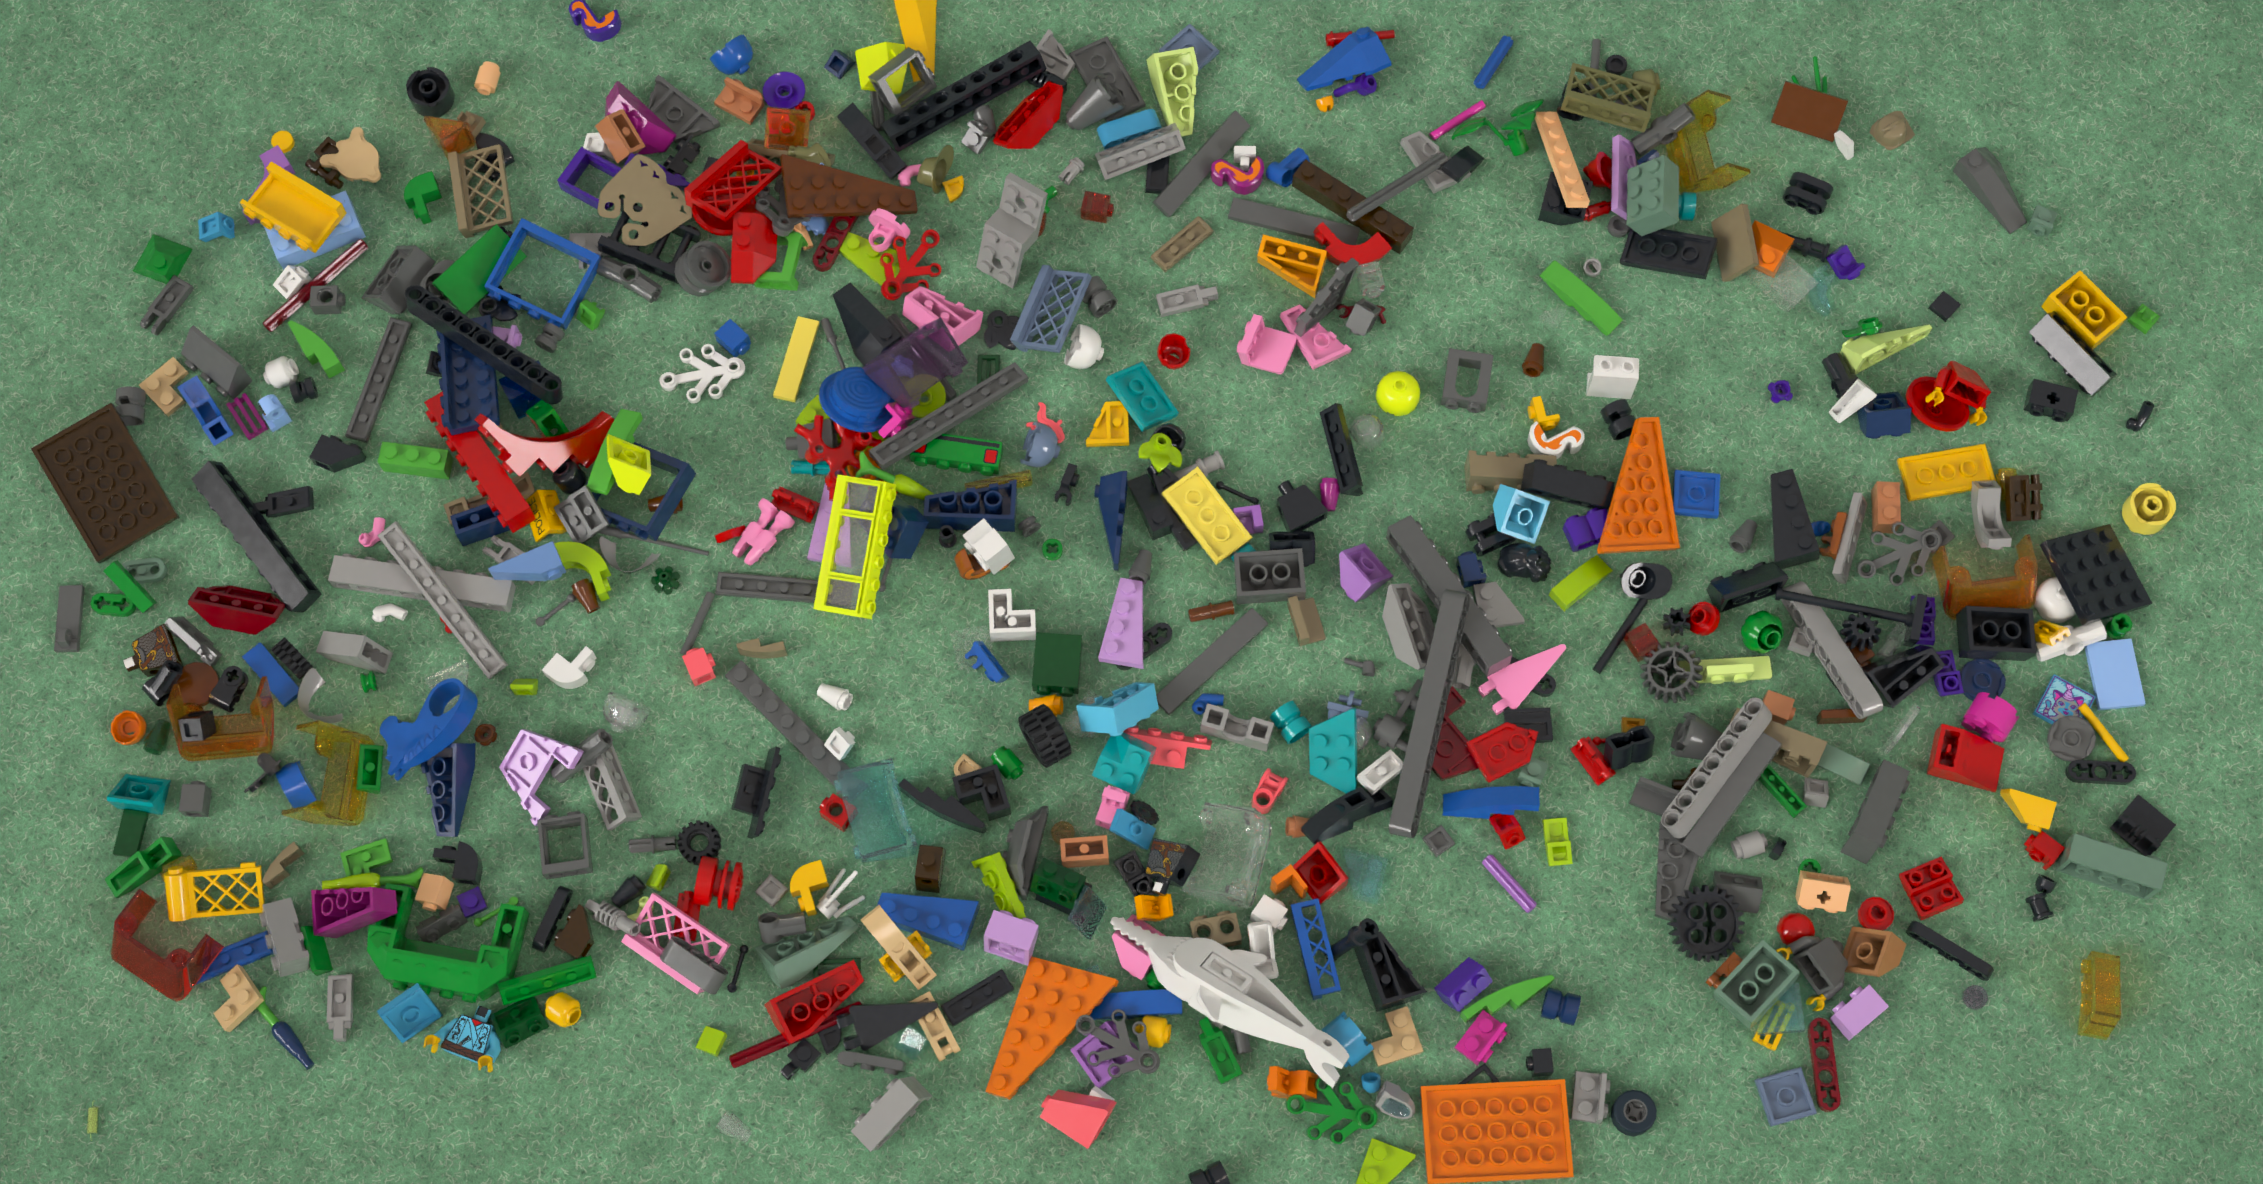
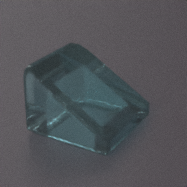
[895,1026,928,1061]

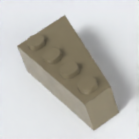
[1464,450,1557,494]
[1727,708,1828,778]

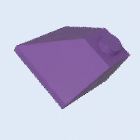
[1339,543,1393,602]

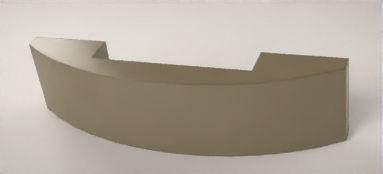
[443,472,535,526]

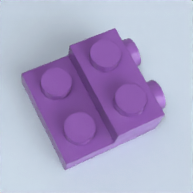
[1071,1021,1138,1089]

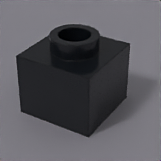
[1526,1048,1554,1077]

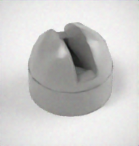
[1584,258,1602,277]

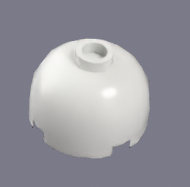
[1064,324,1104,369]
[2033,577,2076,623]

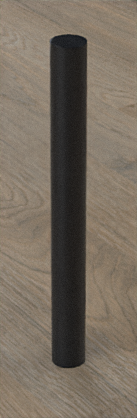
[1593,598,1648,674]

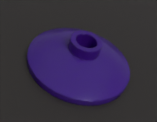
[763,72,806,110]

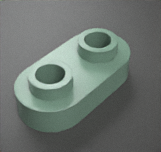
[122,558,167,584]

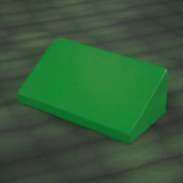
[356,744,384,794]
[300,926,333,976]

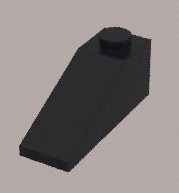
[1128,474,1174,540]

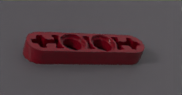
[813,216,859,272]
[1808,1018,1841,1112]

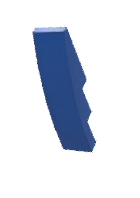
[1443,786,1540,819]
[1089,989,1182,1020]

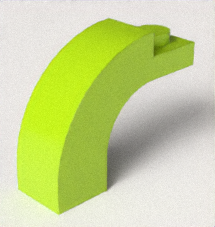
[554,541,612,602]

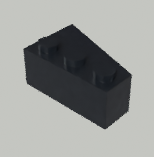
[1354,931,1427,1012]

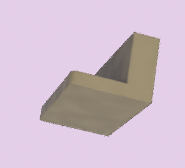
[1287,596,1326,646]

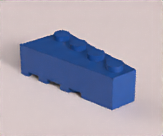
[876,893,980,951]

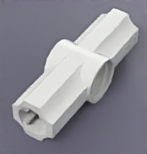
[2035,620,2107,662]

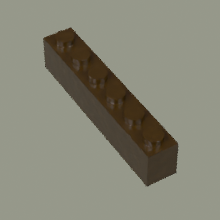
[1292,159,1414,254]

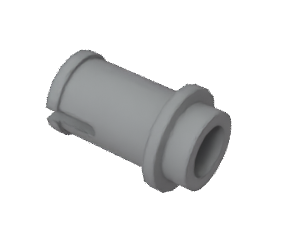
[1058,157,1085,185]

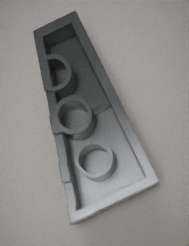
[1840,759,1910,864]

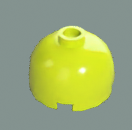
[1376,371,1421,416]

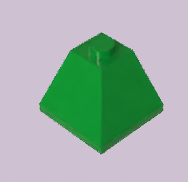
[133,234,193,284]

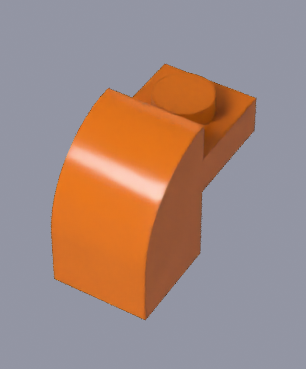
[1267,1066,1318,1099]

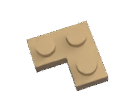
[139,357,189,417]
[213,964,264,1032]
[1371,1006,1423,1067]

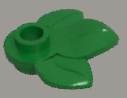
[1842,317,1883,338]

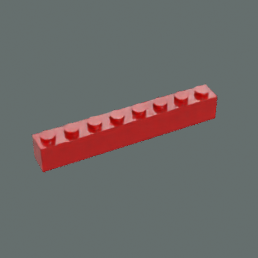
[424,392,536,533]

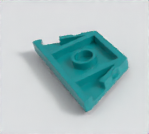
[1309,707,1357,793]

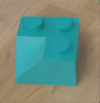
[1092,732,1157,794]

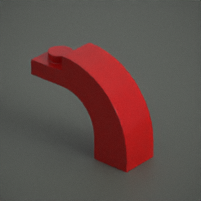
[1313,222,1392,268]

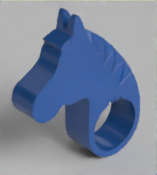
[380,678,478,781]

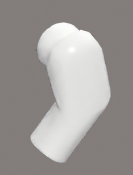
[372,603,408,622]

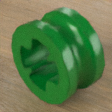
[1042,538,1063,561]
[360,670,377,693]
[1798,858,1821,875]

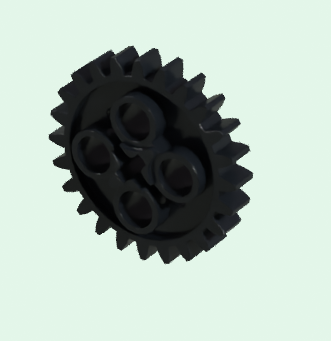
[1667,885,1745,962]

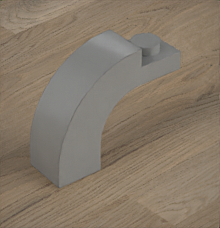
[1971,480,2012,550]

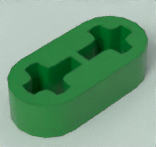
[90,593,136,617]

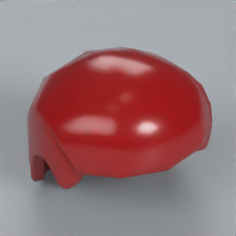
[1157,333,1191,370]
[1777,912,1815,946]

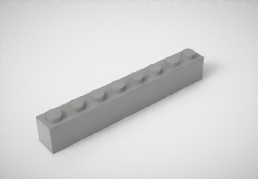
[328,554,516,612]

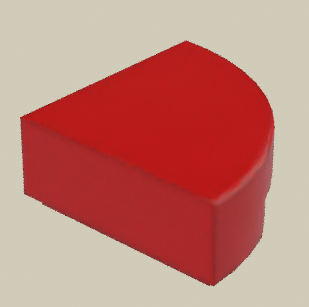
[714,525,746,543]

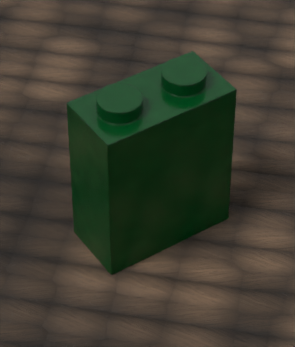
[1032,632,1082,697]

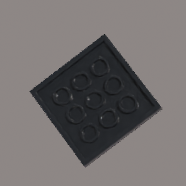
[2040,524,2152,625]

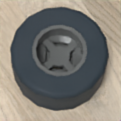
[1611,1090,1657,1136]

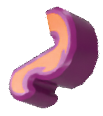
[1211,156,1264,195]

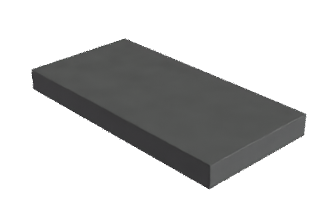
[1069,36,1146,122]

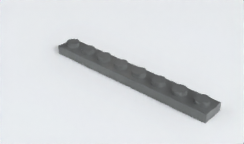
[869,362,1028,470]
[725,660,867,803]

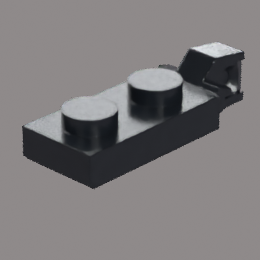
[253,486,314,518]

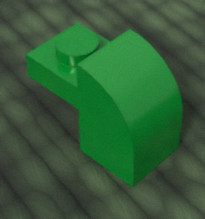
[404,171,442,225]

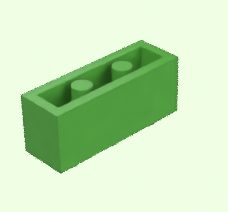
[378,442,454,480]

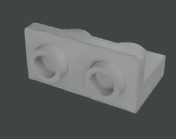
[1571,1071,1610,1124]

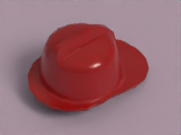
[1583,152,1612,190]

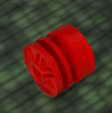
[693,856,744,911]

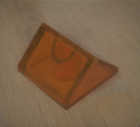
[764,107,811,151]
[424,116,476,161]

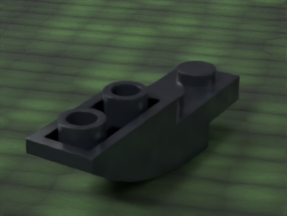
[837,102,907,180]
[1301,787,1393,844]

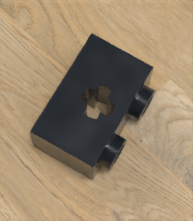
[2024,379,2078,422]

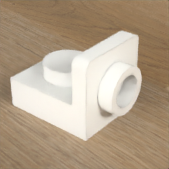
[583,133,615,161]
[273,265,312,299]

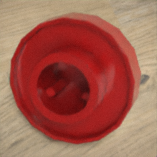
[1687,602,1720,636]
[1858,897,1894,931]

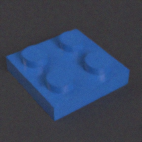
[1672,470,1720,519]

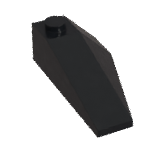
[833,283,903,370]

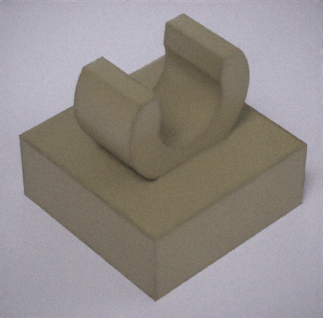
[455,111,486,139]

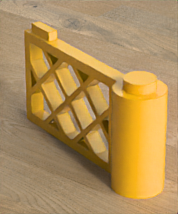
[164,861,265,921]

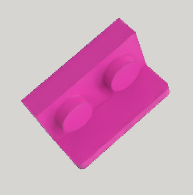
[1454,1010,1507,1066]

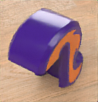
[569,0,622,42]

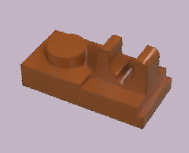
[1819,512,1848,560]

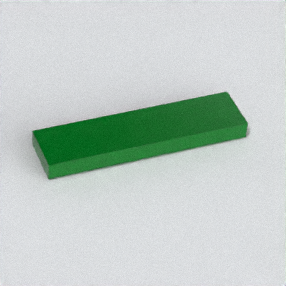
[497,955,597,1005]

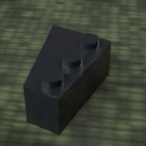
[1861,645,1945,708]

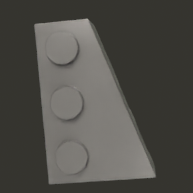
[259,898,309,977]
[851,1076,933,1152]

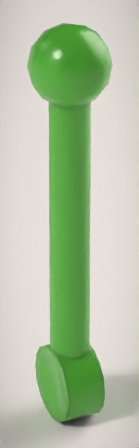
[474,897,519,927]

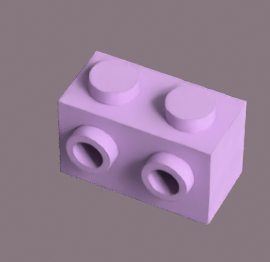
[1829,984,1889,1040]

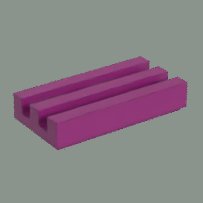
[226,393,268,441]

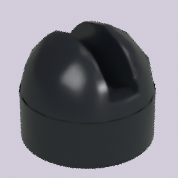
[2035,874,2057,894]

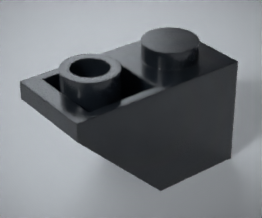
[309,434,366,473]

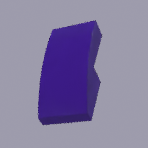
[1910,596,1936,646]
[1933,650,1964,697]

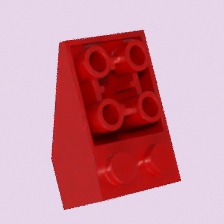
[1926,724,2004,792]

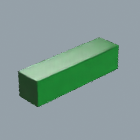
[103,560,157,613]
[1758,765,1807,818]

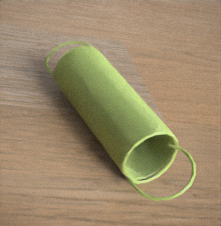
[87,1100,98,1141]

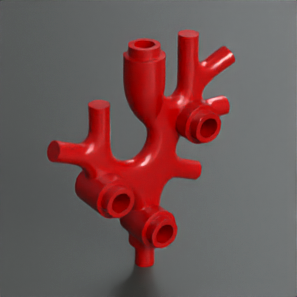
[794,415,882,501]

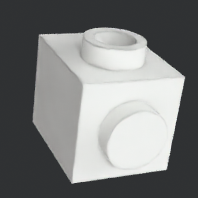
[1250,894,1288,935]

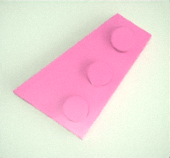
[1280,304,1352,370]

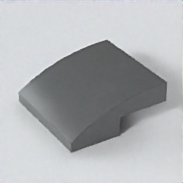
[553,485,610,544]

